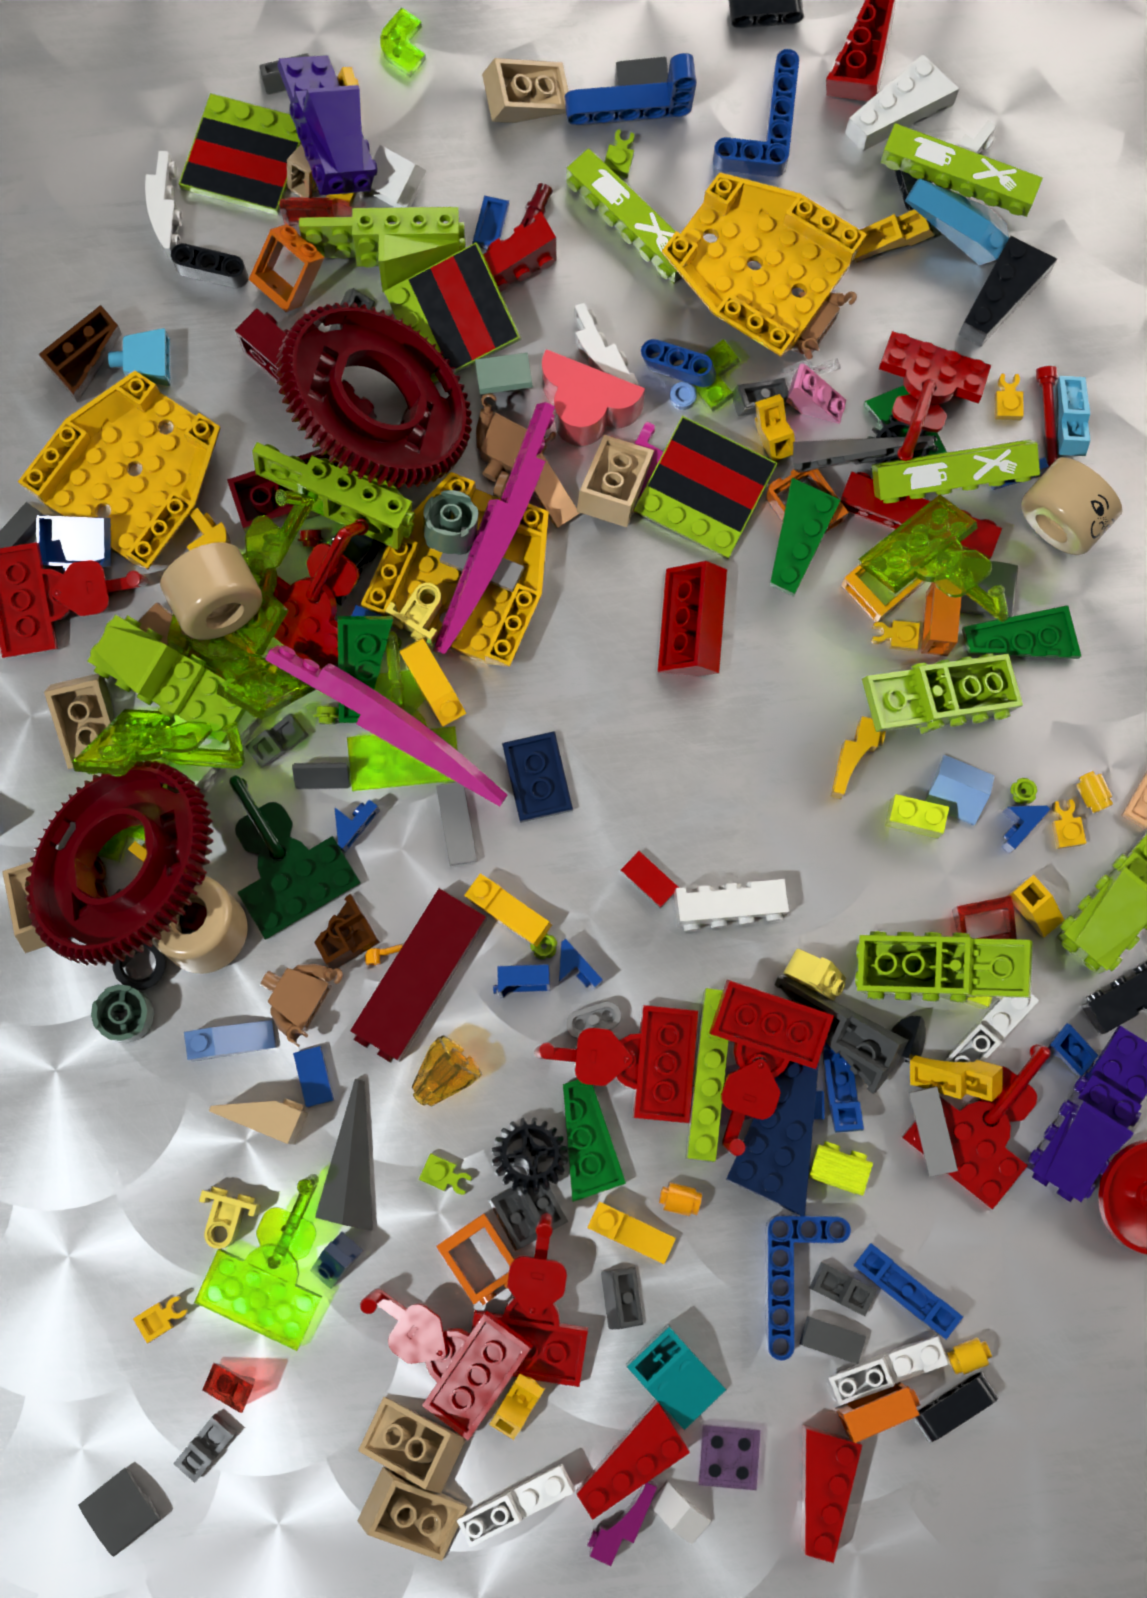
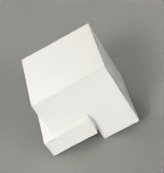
[366,145,426,208]

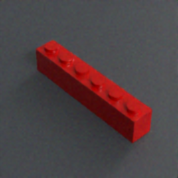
[840,471,1002,560]

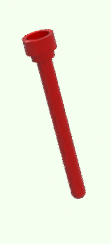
[1036,366,1058,468]

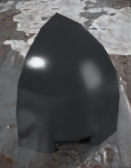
[891,1016,926,1064]

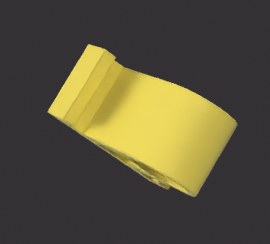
[385,583,442,646]
[783,949,847,1001]
[199,1186,261,1249]

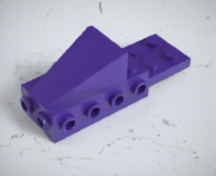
[277,55,377,196]
[1027,1026,1147,1202]

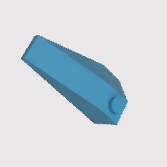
[905,179,1009,265]

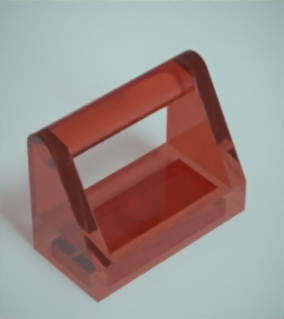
[279,197,338,226]
[952,896,1017,939]

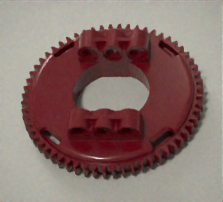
[276,302,472,488]
[25,760,214,966]

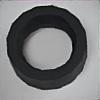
[112,944,166,990]

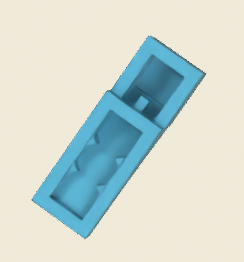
[1057,376,1091,456]

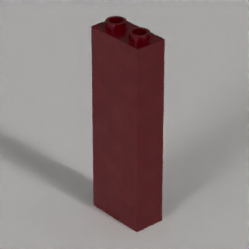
[350,888,487,1063]

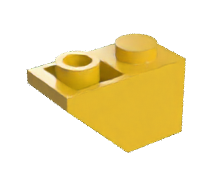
[1006,874,1064,938]

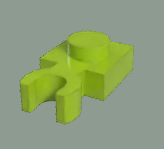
[604,129,634,178]
[419,1153,472,1195]

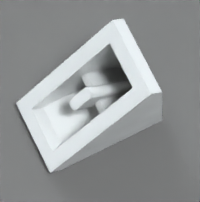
[650,1481,711,1545]

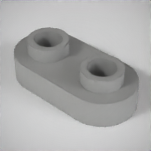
[566,1002,621,1039]

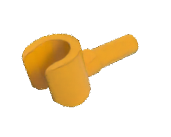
[365,944,402,965]

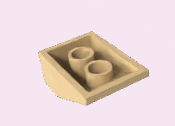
[482,58,569,123]
[577,435,654,527]
[44,674,122,769]
[2,862,46,953]
[209,1098,309,1145]
[358,1397,466,1493]
[357,1467,467,1561]

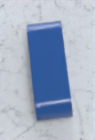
[641,339,716,387]

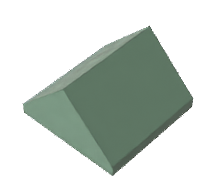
[475,352,533,394]

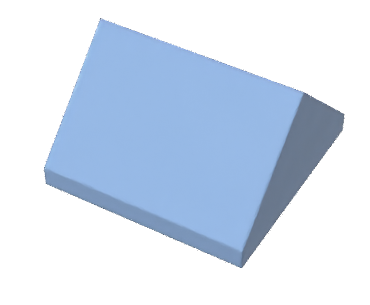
[925,755,995,826]

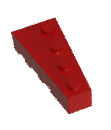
[826,0,896,101]
[483,212,557,292]
[576,1399,690,1520]
[801,1424,863,1563]

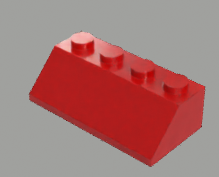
[658,561,727,676]

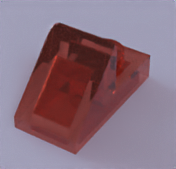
[202,1363,255,1413]

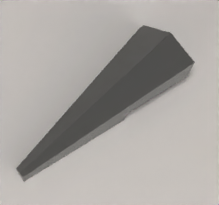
[793,436,935,473]
[774,975,908,1094]
[315,1079,373,1231]

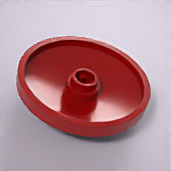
[1098,1140,1147,1254]

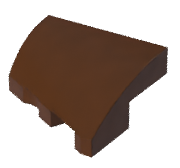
[314,894,380,969]

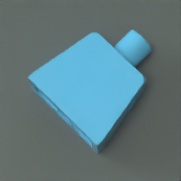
[108,328,170,386]

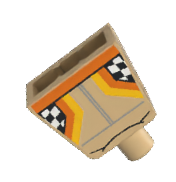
[287,144,318,202]

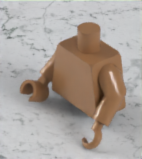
[790,291,857,360]
[476,393,556,482]
[260,964,343,1047]

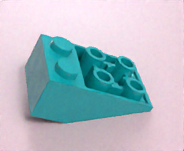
[626,1324,726,1430]

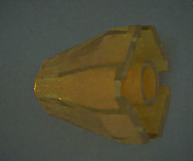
[412,1035,483,1106]

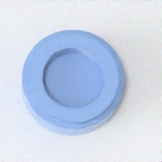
[670,382,696,410]

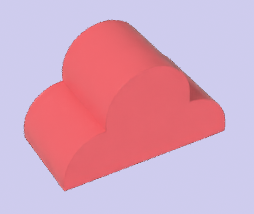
[542,349,645,446]

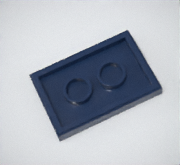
[502,731,573,823]

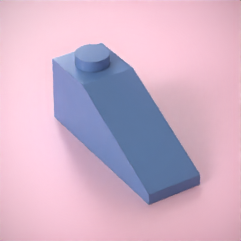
[184,1020,276,1062]

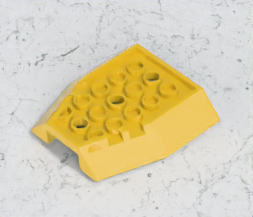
[662,172,867,357]
[18,370,221,570]
[361,472,549,667]

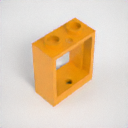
[841,537,928,622]

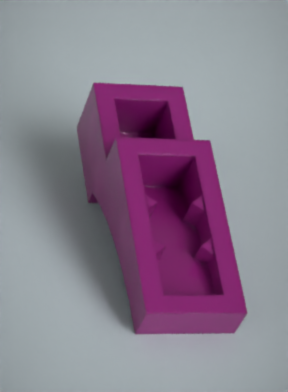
[586,1480,657,1566]

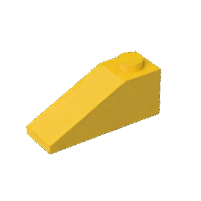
[399,638,467,727]

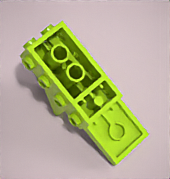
[299,207,466,293]
[252,442,415,550]
[87,615,254,744]
[862,653,1023,734]
[1056,833,1147,974]
[855,931,1032,1002]

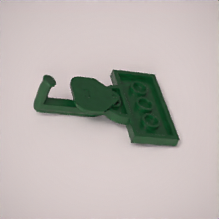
[229,775,361,940]

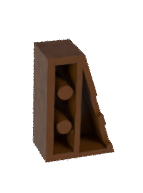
[39,305,121,403]

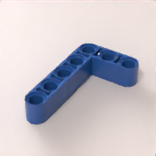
[713,49,799,177]
[564,53,697,125]
[765,1215,851,1361]

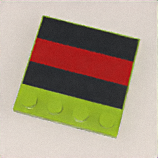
[179,93,301,215]
[384,243,522,385]
[634,416,777,559]

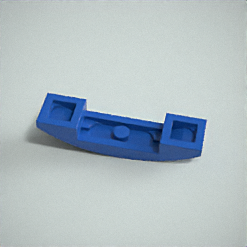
[822,1042,864,1133]
[853,1243,963,1340]

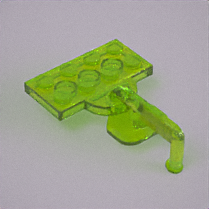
[234,489,314,655]
[858,495,1009,622]
[167,613,316,720]
[347,631,458,792]
[72,709,245,776]
[194,1174,323,1351]

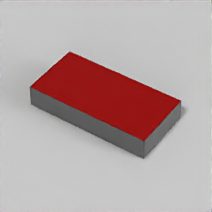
[620,851,679,908]

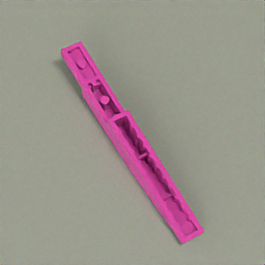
[432,402,555,654]
[265,645,507,807]

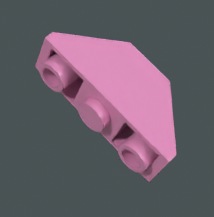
[786,364,846,424]

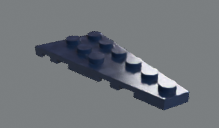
[726,1061,819,1217]

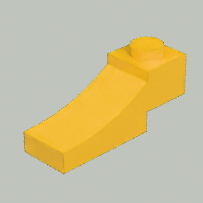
[854,209,934,262]
[830,716,886,799]
[464,873,552,947]
[910,1055,1003,1102]
[587,1201,676,1264]

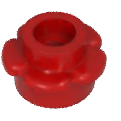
[297,530,324,547]

